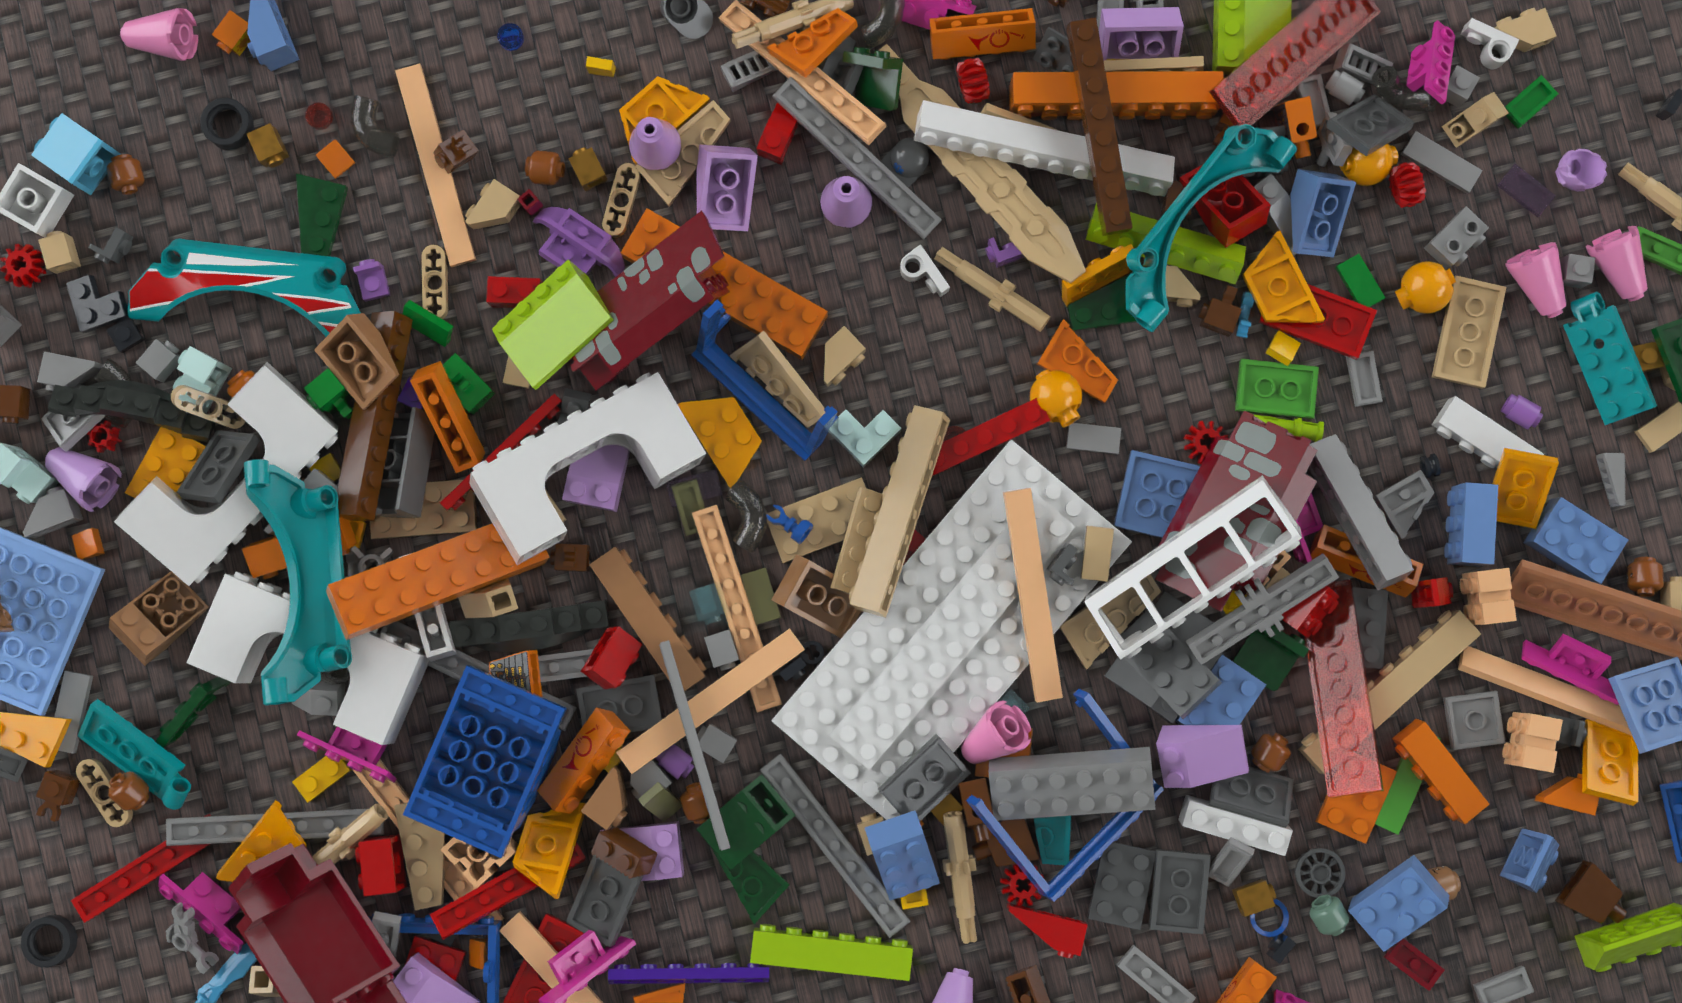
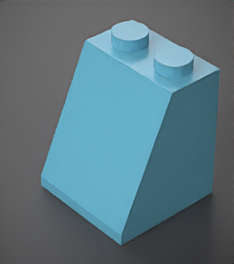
[31,113,121,195]

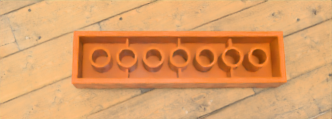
[1009,71,1224,120]
[620,208,828,360]
[326,523,550,640]

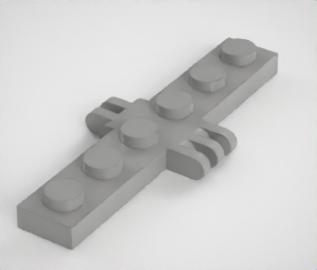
[1186,553,1339,665]

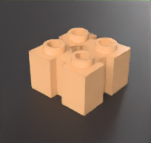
[1460,568,1517,625]
[1502,712,1563,773]
[441,837,518,888]

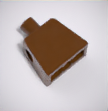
[958,778,993,843]
[972,819,1039,867]
[1555,860,1627,924]

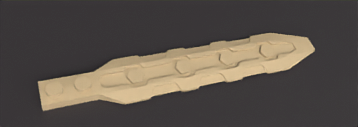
[879,44,1086,284]

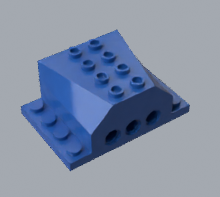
[403,665,567,858]

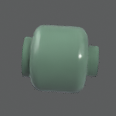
[1309,894,1350,936]

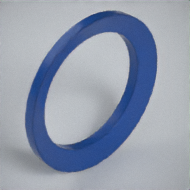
[1250,899,1289,937]

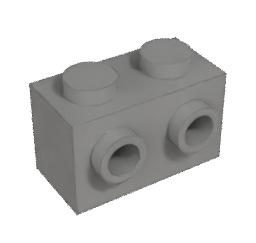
[1424,206,1489,269]

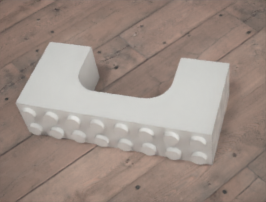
[114,362,338,586]
[469,372,706,565]
[187,572,429,745]

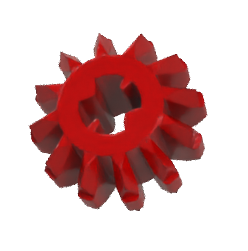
[956,58,990,104]
[1388,162,1426,208]
[0,244,47,288]
[1184,421,1228,465]
[1000,864,1044,907]

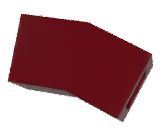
[517,189,544,217]

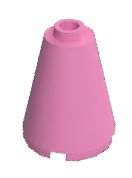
[120,8,198,61]
[1586,226,1648,302]
[1505,242,1566,318]
[961,701,1031,764]

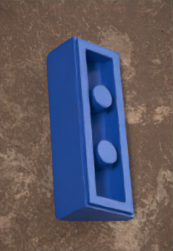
[1659,780,1682,863]

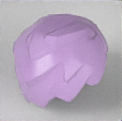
[1555,149,1607,192]

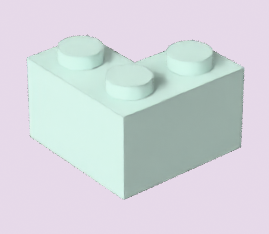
[173,346,232,413]
[828,410,901,468]
[0,443,59,504]

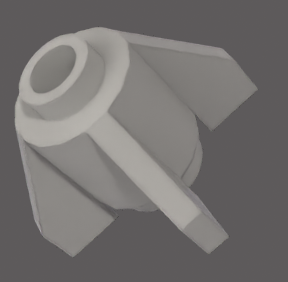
[351,546,393,573]

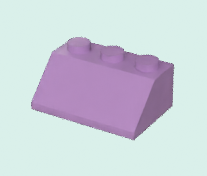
[1099,7,1184,60]

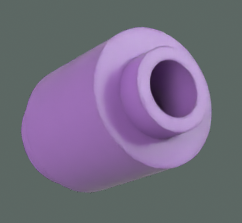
[1501,394,1543,430]
[654,744,695,780]

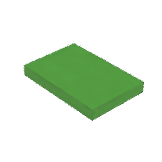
[1235,359,1319,419]

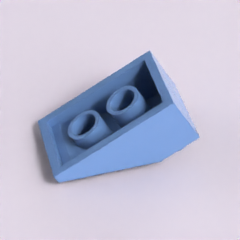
[247,0,300,71]
[1290,169,1356,257]
[1500,828,1559,893]

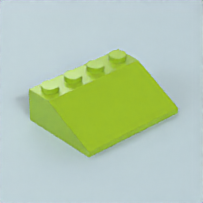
[1212,0,1292,77]
[492,259,614,390]
[1575,903,1682,972]

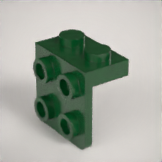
[842,47,903,111]
[1232,624,1309,691]

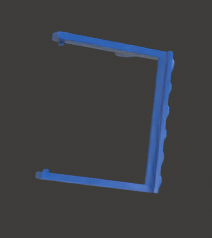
[691,299,839,461]
[966,689,1164,902]
[368,913,502,1003]

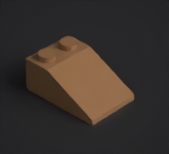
[314,313,399,410]
[771,554,861,638]

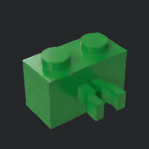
[443,353,496,415]
[304,368,353,420]

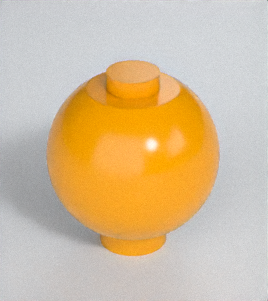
[1340,144,1398,186]
[1395,261,1456,314]
[1030,369,1082,428]

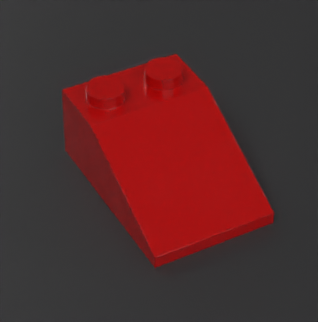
[1180,164,1271,248]

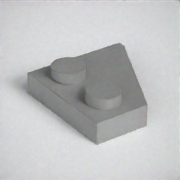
[1374,470,1434,540]

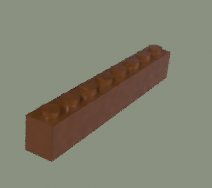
[1066,17,1133,236]
[337,311,413,521]

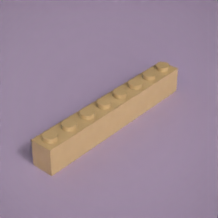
[849,405,950,618]
[1298,610,1481,775]

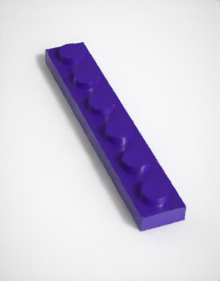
[608,963,769,984]

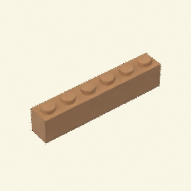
[589,547,707,691]

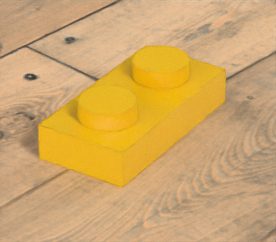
[292,756,352,803]

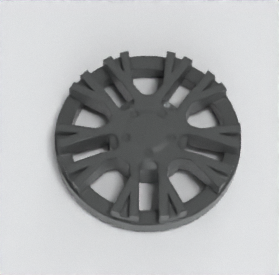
[1294,848,1345,898]

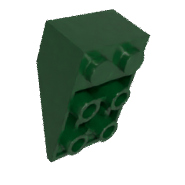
[696,774,795,870]

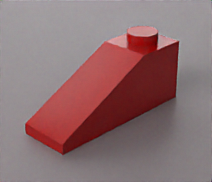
[756,102,798,165]
[1411,577,1453,608]
[1007,903,1088,959]

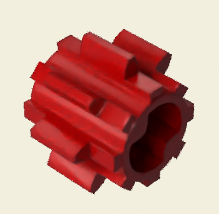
[87,420,122,453]

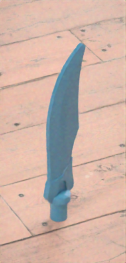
[195,943,257,1003]

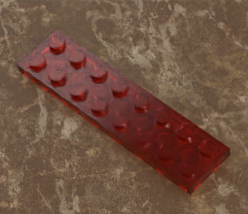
[1209,0,1381,133]
[1304,579,1384,798]

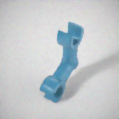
[1236,292,1254,339]

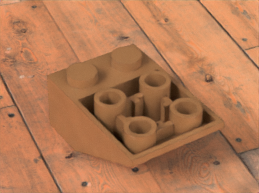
[109,571,209,666]

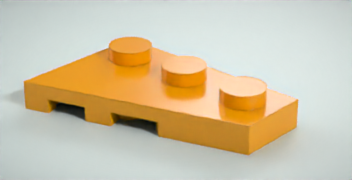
[0,712,72,768]

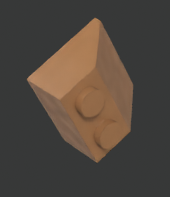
[581,765,628,830]

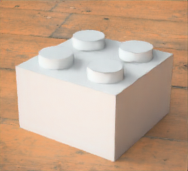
[0,163,74,238]

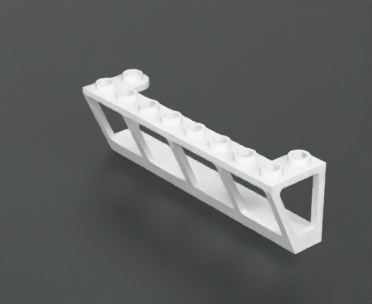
[1084,475,1302,660]

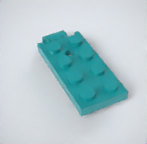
[1563,291,1657,425]
[77,699,191,810]

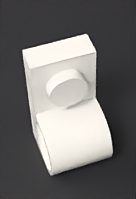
[1460,18,1519,69]
[900,244,950,297]

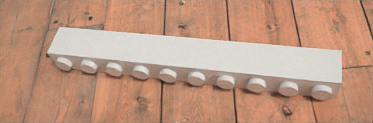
[914,100,1175,197]

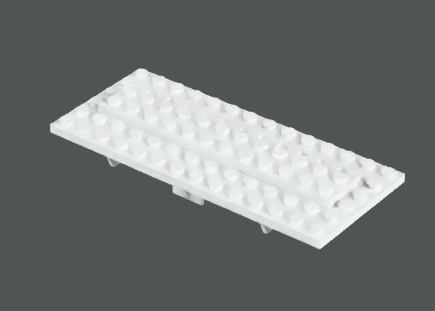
[771,440,1132,820]

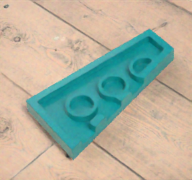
[1034,816,1071,865]

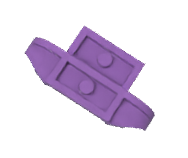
[532,207,625,277]

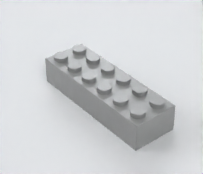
[988,747,1155,821]

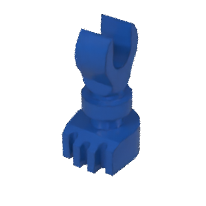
[766,505,813,544]

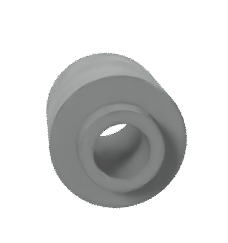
[1324,70,1365,106]

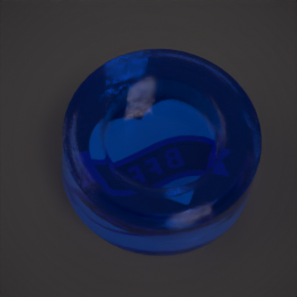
[497,23,524,51]

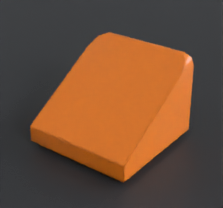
[316,139,355,179]
[72,528,105,560]
[469,938,488,969]

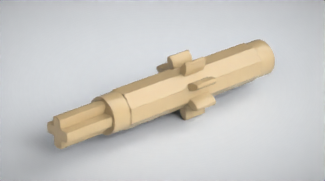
[731,0,854,49]
[1618,162,1682,231]
[934,247,1051,332]
[312,804,388,865]
[942,811,977,944]

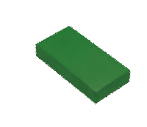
[1505,75,1559,129]
[1335,254,1385,307]
[402,300,453,347]

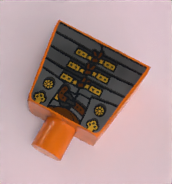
[1273,96,1317,159]
[488,650,542,697]

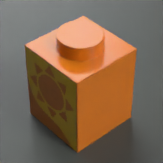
[212,10,251,56]

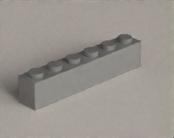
[1309,434,1414,590]

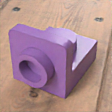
[985,237,1025,268]
[353,259,390,302]

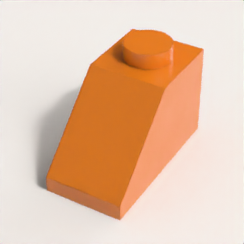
[1535,773,1599,816]

